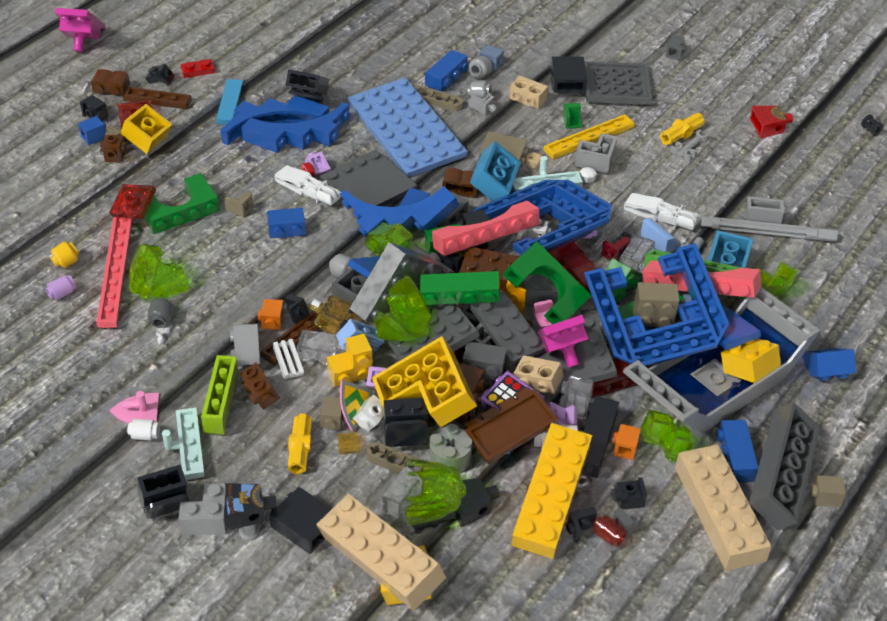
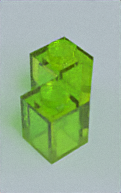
[365,223,413,256]
[756,262,798,296]
[640,409,694,461]

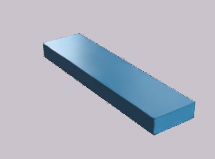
[216,79,243,125]

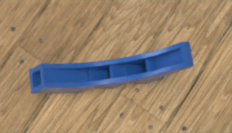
[221,95,329,145]
[241,102,350,153]
[340,187,459,240]

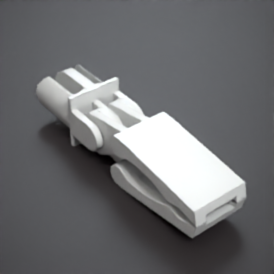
[274,165,341,206]
[624,193,700,230]

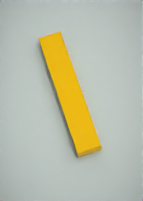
[543,114,635,160]

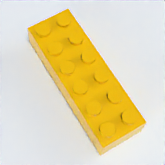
[511,423,592,559]

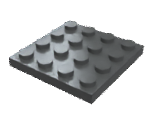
[381,304,480,361]

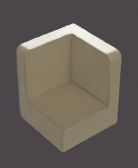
[224,192,253,217]

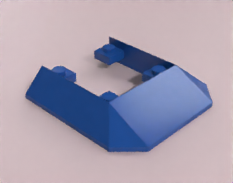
[471,180,613,255]
[584,243,729,367]

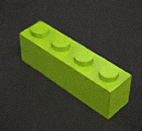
[201,355,239,434]

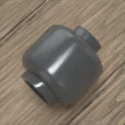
[147,298,175,328]

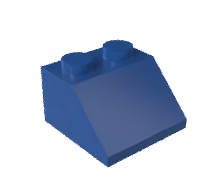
[802,348,856,380]

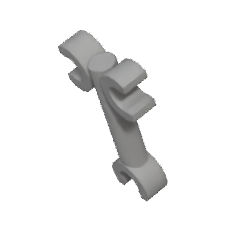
[670,130,709,162]

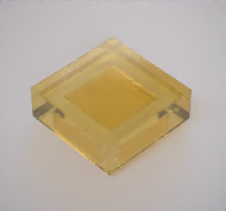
[338,432,360,455]

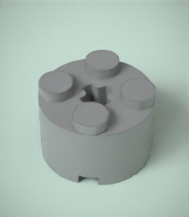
[429,424,472,475]

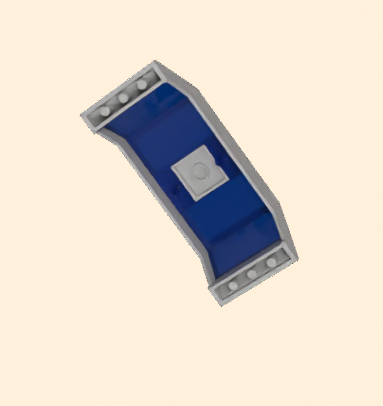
[623,287,820,433]

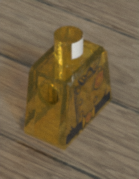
[309,295,356,342]

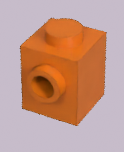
[258,299,284,330]
[612,424,641,461]

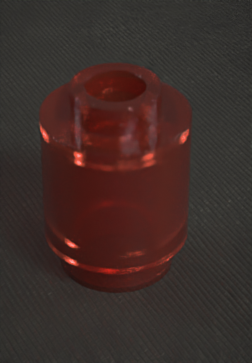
[593,515,627,547]

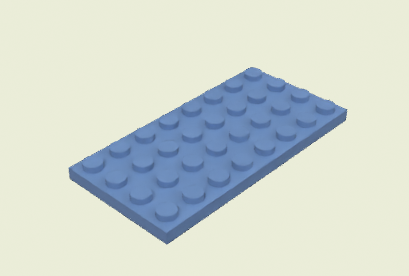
[347,77,467,178]

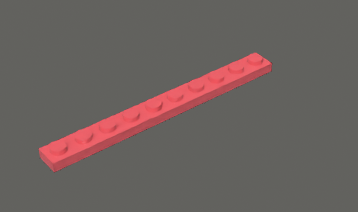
[96,193,135,328]

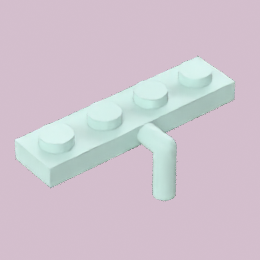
[512,156,583,192]
[162,407,205,480]

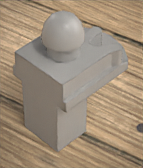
[469,93,497,115]

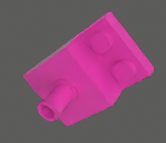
[55,8,106,52]
[537,315,588,368]

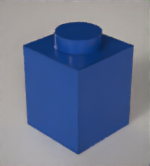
[78,116,107,145]

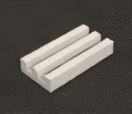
[273,339,304,379]

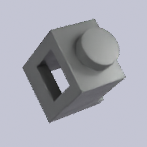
[665,34,686,61]

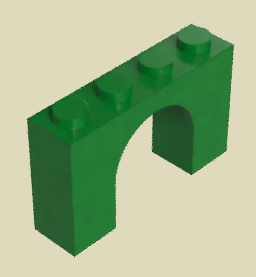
[134,173,220,234]
[502,242,592,325]

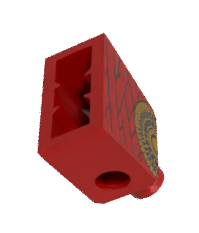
[750,106,793,138]

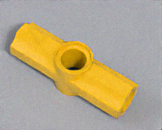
[660,112,705,146]
[288,414,312,475]

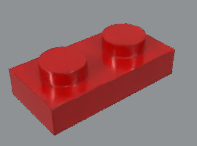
[180,59,215,78]

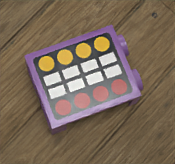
[480,371,545,411]

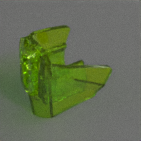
[129,244,189,299]
[373,276,432,341]
[405,459,466,525]

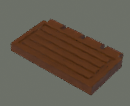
[464,387,559,465]

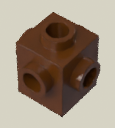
[100,135,126,162]

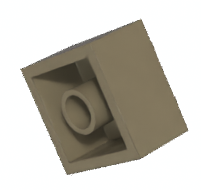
[633,282,679,327]

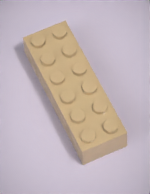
[675,444,771,571]
[316,494,446,611]

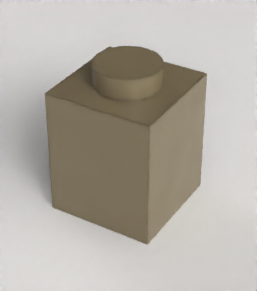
[320,396,343,430]
[810,475,846,507]

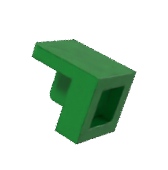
[563,103,582,129]

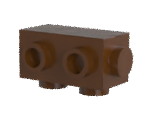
[240,362,280,410]

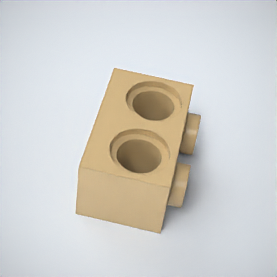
[509,76,548,109]
[514,355,564,394]

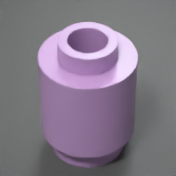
[46,275,76,300]

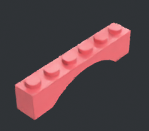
[432,201,540,256]
[643,260,762,298]

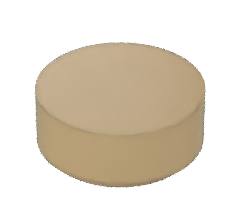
[525,153,542,168]

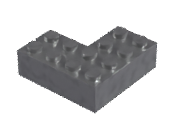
[349,242,443,326]

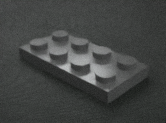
[470,291,545,366]

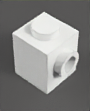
[353,394,384,432]

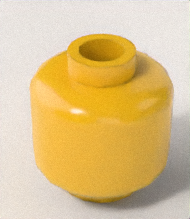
[50,241,80,269]

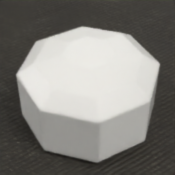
[580,167,597,183]

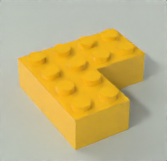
[372,336,477,427]

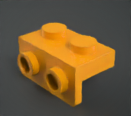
[506,281,526,316]

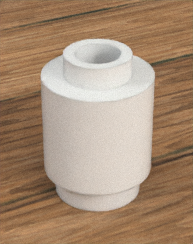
[127,418,160,441]

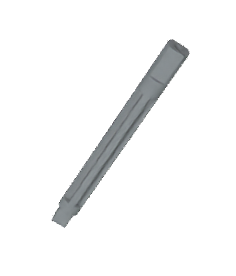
[700,217,838,242]

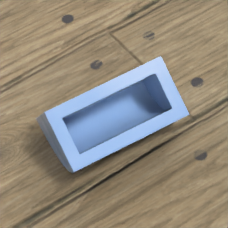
[640,218,679,253]

